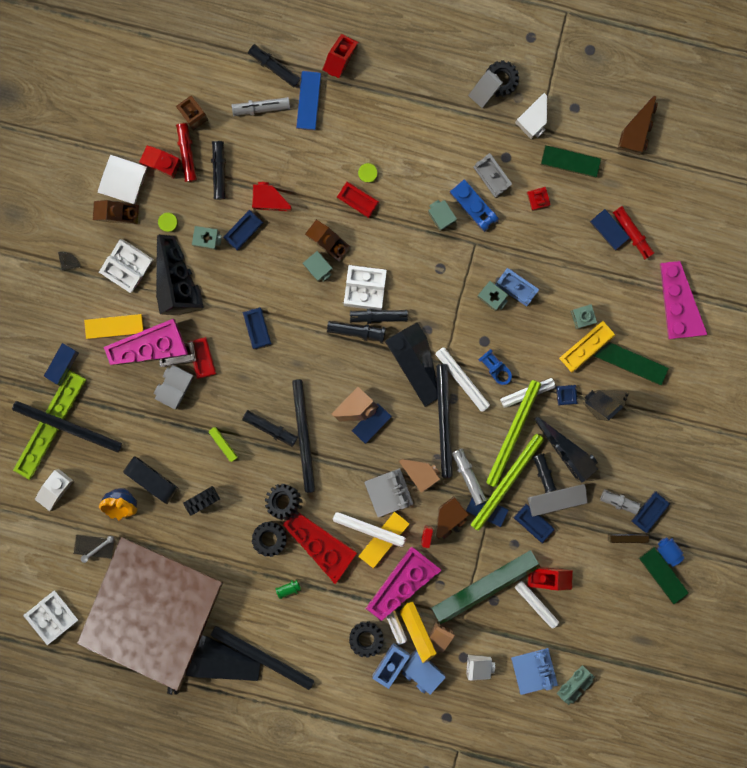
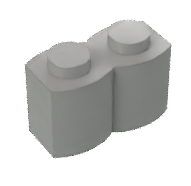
[154,365,194,410]

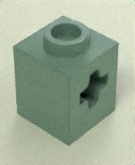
[428,200,457,231]
[192,226,222,250]
[303,251,333,282]
[477,281,508,311]
[570,304,597,329]

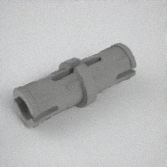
[600,489,640,515]

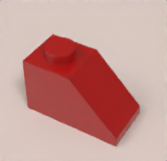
[322,34,358,78]
[139,145,182,179]
[252,182,292,212]
[528,568,573,591]

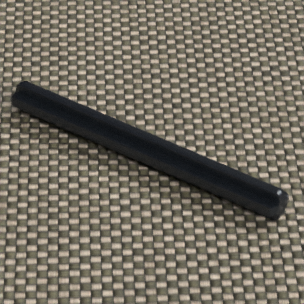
[436,364,453,478]
[292,379,315,493]
[12,401,122,452]
[211,626,314,690]

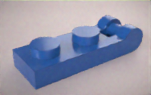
[450,179,499,232]

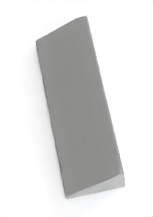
[528,484,587,517]

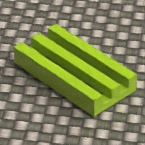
[209,427,238,462]

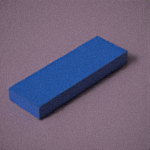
[296,71,321,131]

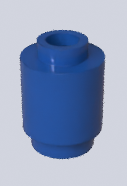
[657,537,685,567]

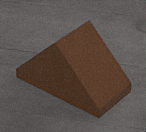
[176,96,209,131]

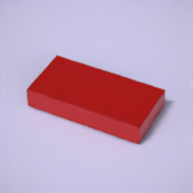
[337,182,379,218]
[189,337,216,379]
[421,525,433,548]

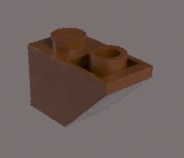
[93,200,139,224]
[305,219,351,261]
[435,496,469,539]

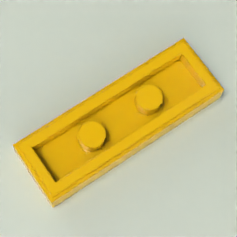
[84,314,144,339]
[559,321,616,373]
[358,511,409,568]
[400,602,436,663]

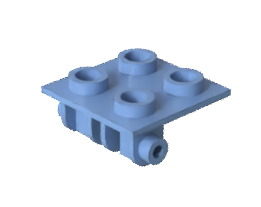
[511,648,558,695]

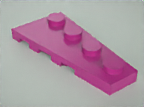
[660,261,707,339]
[104,319,188,365]
[365,547,442,621]

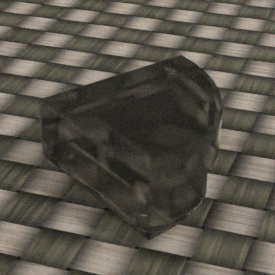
[58,251,82,271]

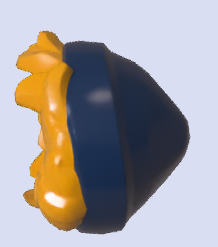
[99,488,137,521]

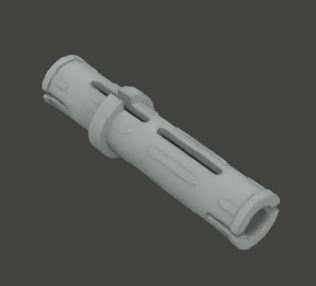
[232,97,290,117]
[452,448,487,506]

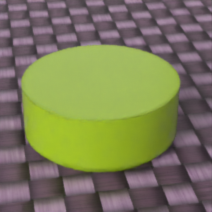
[358,163,377,183]
[158,213,178,232]

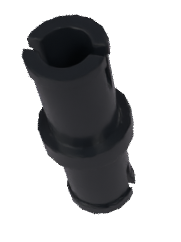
[533,453,557,493]

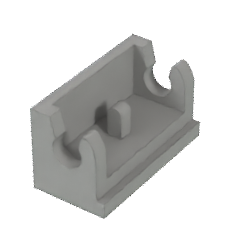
[473,153,512,198]

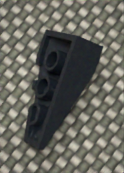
[156,234,204,315]
[385,322,438,407]
[583,390,629,421]
[534,417,598,483]
[185,635,260,681]

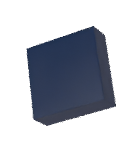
[556,385,577,405]

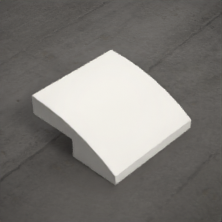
[98,155,147,204]
[99,239,154,293]
[344,265,387,310]
[23,591,78,645]

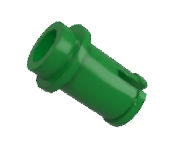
[275,580,301,599]

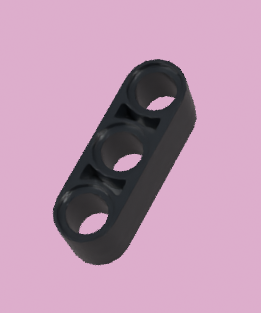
[123,456,179,504]

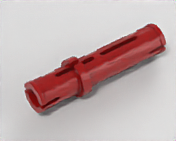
[176,123,197,182]
[612,206,655,260]

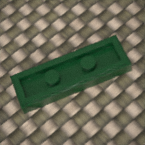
[540,145,601,178]
[638,547,689,604]

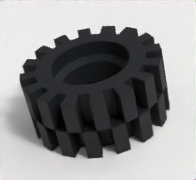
[486,60,519,97]
[265,484,303,521]
[183,486,220,516]
[252,521,287,557]
[349,621,384,658]

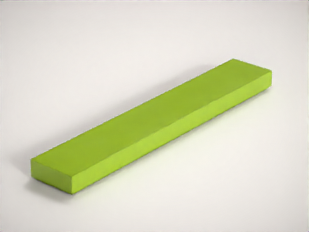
[13,370,87,480]

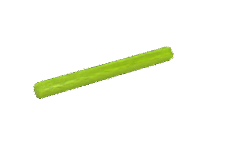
[487,380,541,487]
[471,434,544,531]

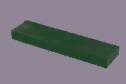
[593,342,669,386]

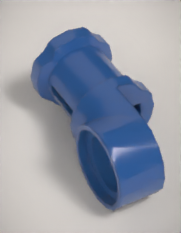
[478,349,512,385]

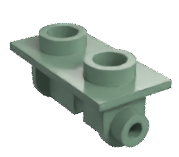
[557,665,595,705]

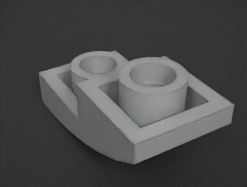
[468,70,503,108]

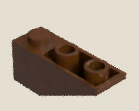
[617,96,658,155]

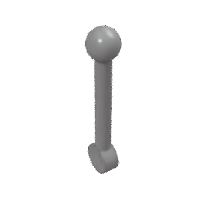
[81,536,115,563]

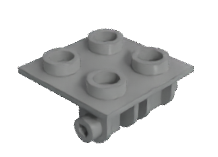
[364,468,413,517]

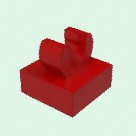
[527,186,551,211]

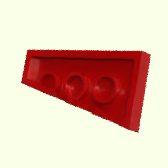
[283,513,357,584]

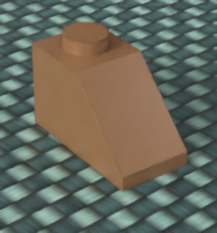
[332,387,379,422]
[399,459,441,493]
[428,621,455,653]

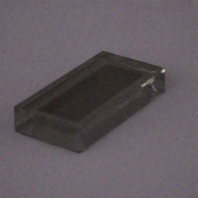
[73,534,115,559]

